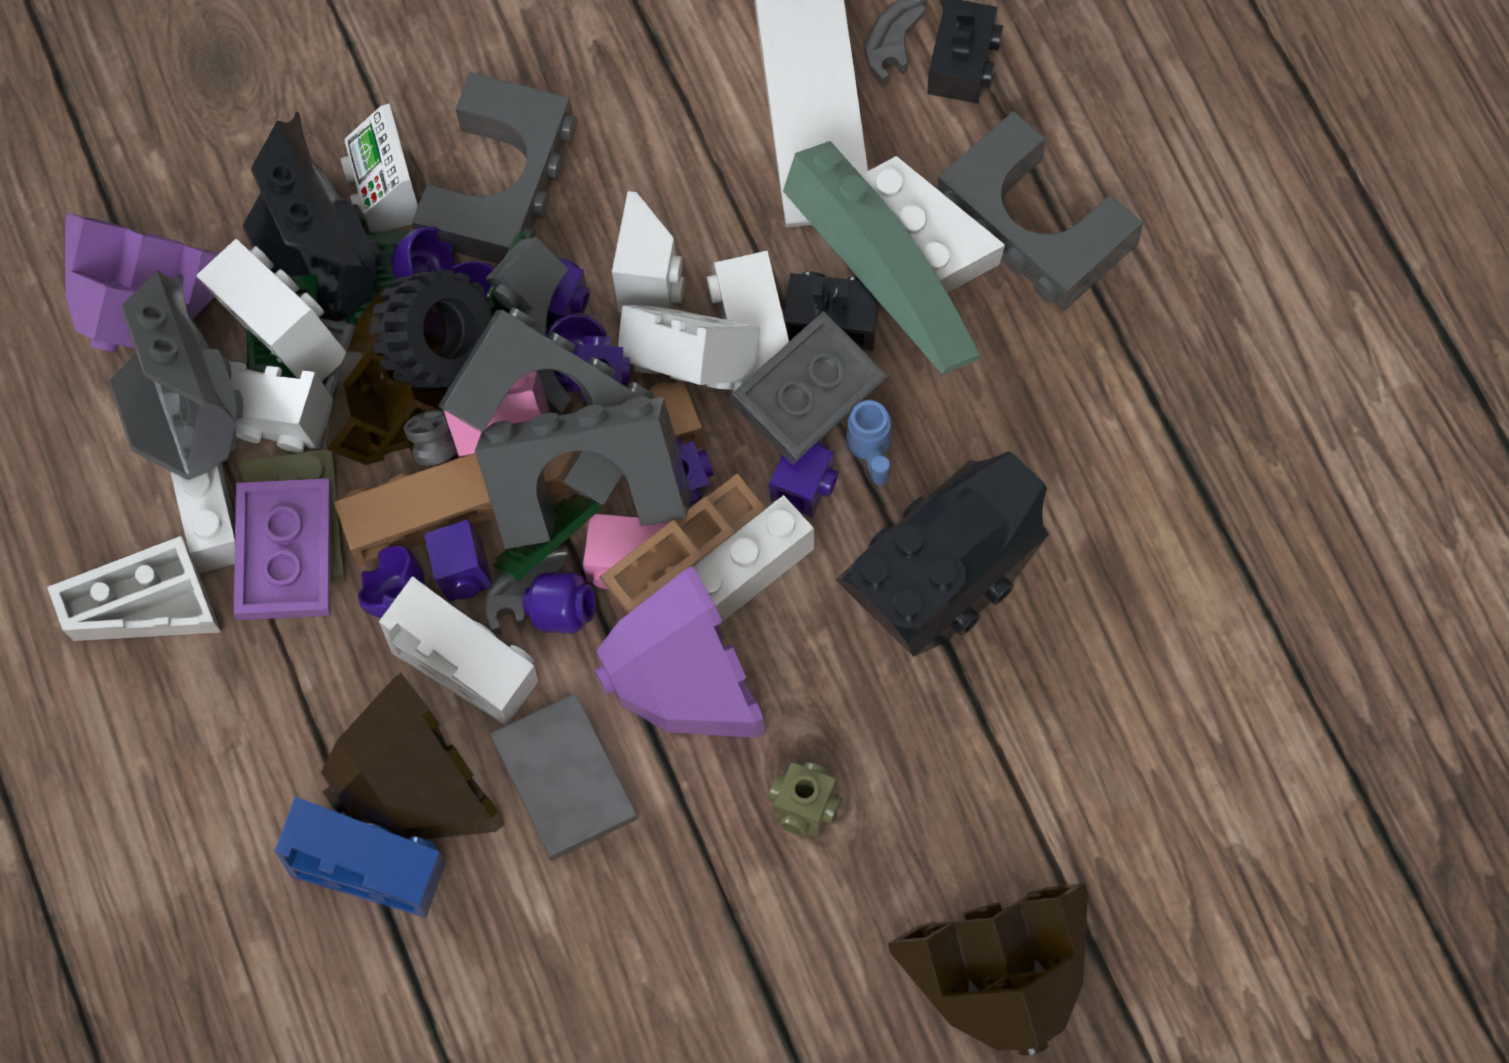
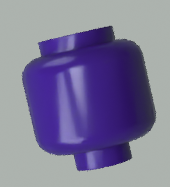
[523,572,596,634]

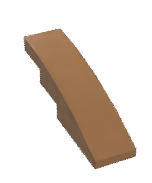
[599,473,766,614]

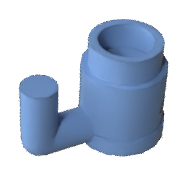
[846,400,892,486]

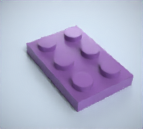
[234,478,332,620]

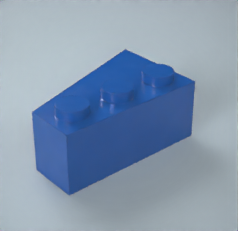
[274,797,445,918]

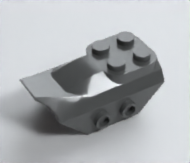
[109,270,243,480]

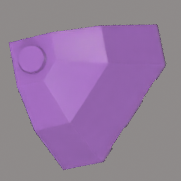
[65,212,220,352]
[594,566,765,738]

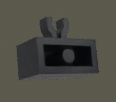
[927,0,1004,104]
[783,271,880,351]

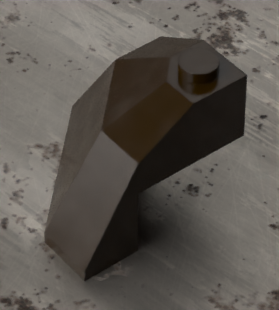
[326,285,451,465]
[321,673,503,839]
[888,883,1088,1055]

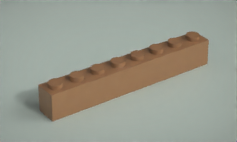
[334,381,704,567]

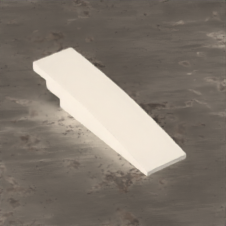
[754,0,868,228]

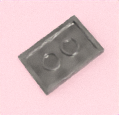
[728,311,888,465]
[490,693,638,861]

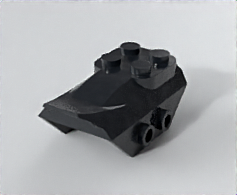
[243,111,381,321]
[835,451,1049,657]

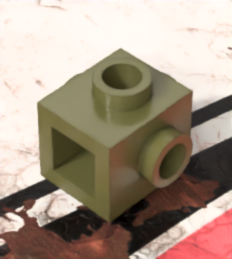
[768,762,842,839]

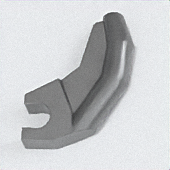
[864,0,927,88]
[485,545,570,636]

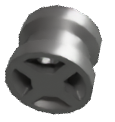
[404,410,457,466]

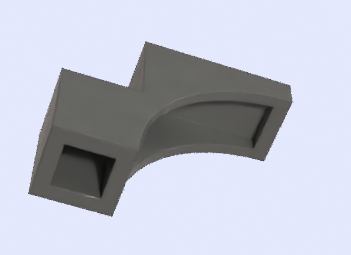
[486,237,572,413]

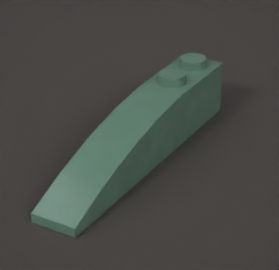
[783,141,980,375]

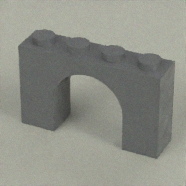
[412,72,577,264]
[938,111,1143,311]
[438,307,655,506]
[475,396,691,549]

